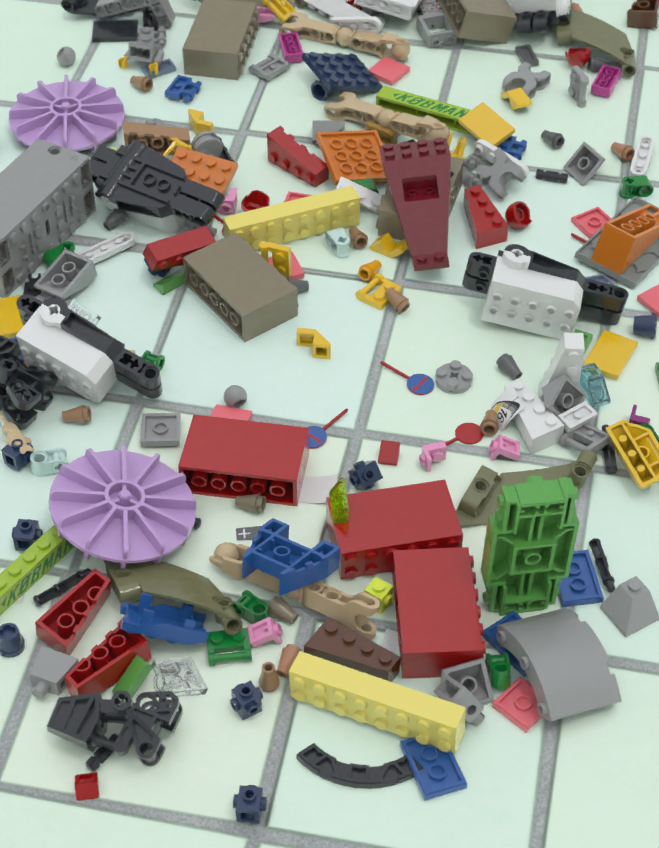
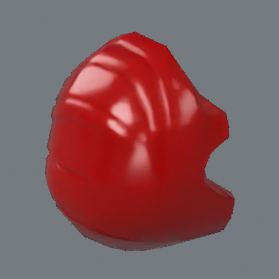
[565,46,591,68]
[241,190,270,212]
[505,201,532,229]

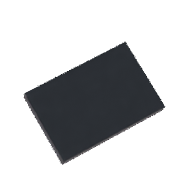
[92,20,138,42]

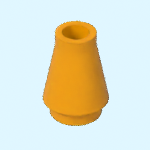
[358,260,382,281]

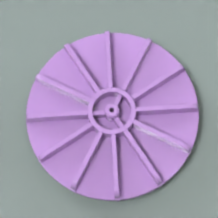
[9,75,125,153]
[49,444,196,569]

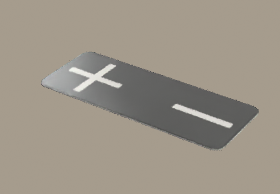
[236,526,261,541]

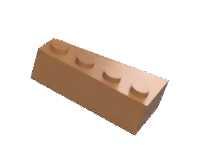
[122,122,191,156]

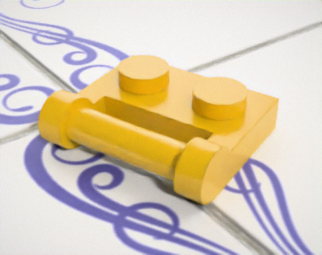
[261,0,296,24]
[259,241,292,278]
[355,273,402,311]

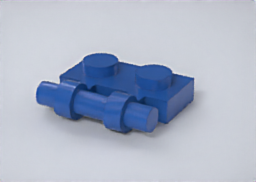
[164,75,202,103]
[497,135,527,160]

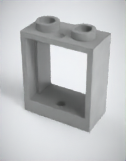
[417,12,457,48]

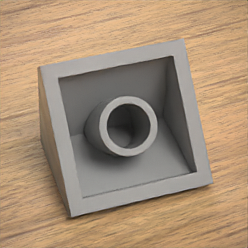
[541,374,587,417]
[441,658,494,704]

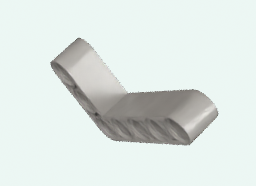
[94,0,175,29]

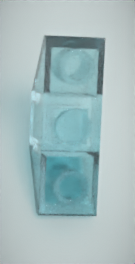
[579,363,611,408]

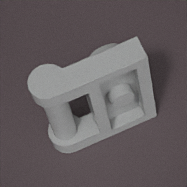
[248,53,290,81]
[568,65,589,108]
[559,423,611,453]

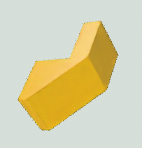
[500,87,532,110]
[188,109,214,135]
[369,233,408,258]
[296,327,331,359]

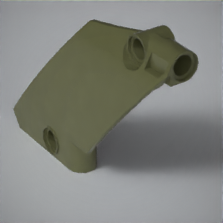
[557,9,636,77]
[456,450,597,527]
[103,560,243,635]

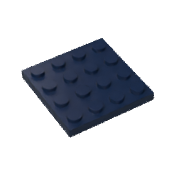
[302,52,383,92]

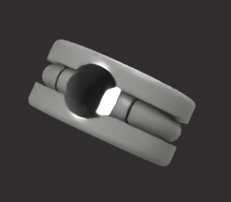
[191,131,223,157]

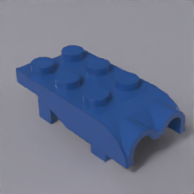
[120,592,209,645]

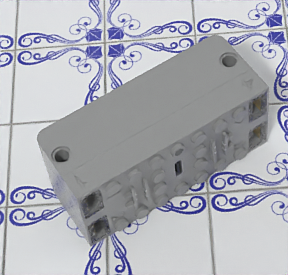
[0,140,96,298]

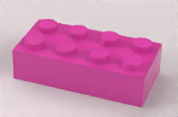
[278,32,303,63]
[590,64,622,98]

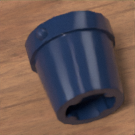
[311,80,333,101]
[633,313,657,339]
[0,623,25,658]

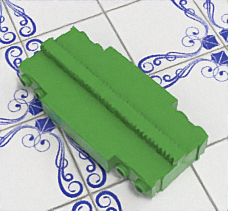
[480,475,579,616]

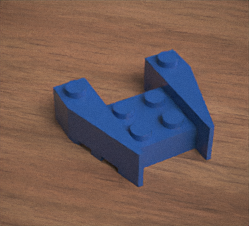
[242,518,341,596]

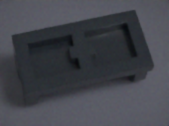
[143,6,159,31]

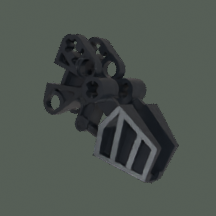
[0,335,58,430]
[47,690,183,766]

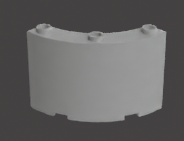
[496,608,622,721]

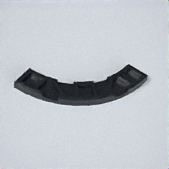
[296,743,424,789]

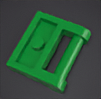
[206,627,252,666]

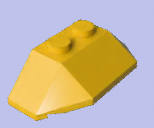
[605,420,659,490]

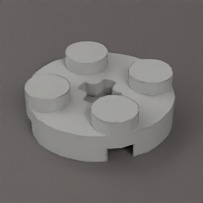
[436,360,473,394]

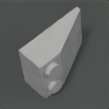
[34,249,98,300]

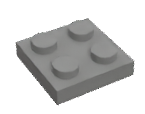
[140,413,181,447]

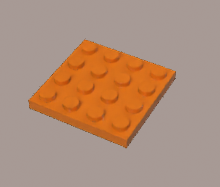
[315,130,387,185]
[171,146,239,221]

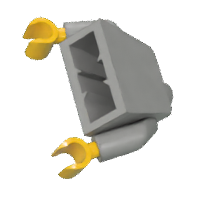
[118,42,165,75]

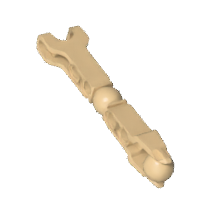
[279,11,410,61]
[324,91,450,140]
[209,542,380,640]

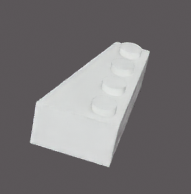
[538,332,585,402]
[504,378,564,455]

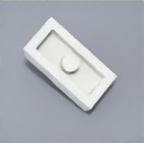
[557,401,598,433]

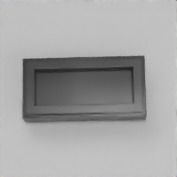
[515,44,539,67]

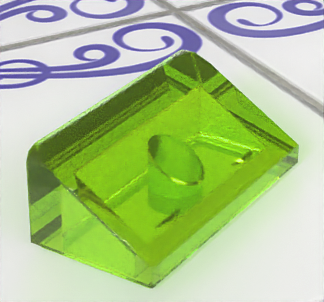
[329,478,349,523]

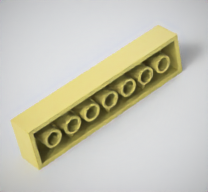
[223,186,360,250]
[289,651,466,754]

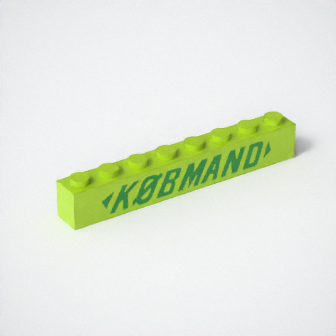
[376,86,475,137]
[0,524,75,616]

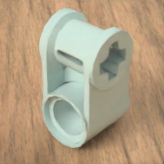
[325,227,350,258]
[30,447,69,476]

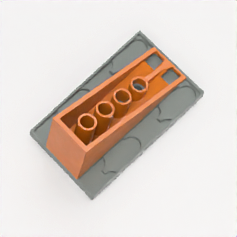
[574,196,659,289]

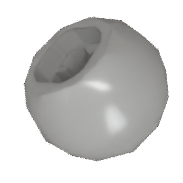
[57,46,76,66]
[223,385,247,408]

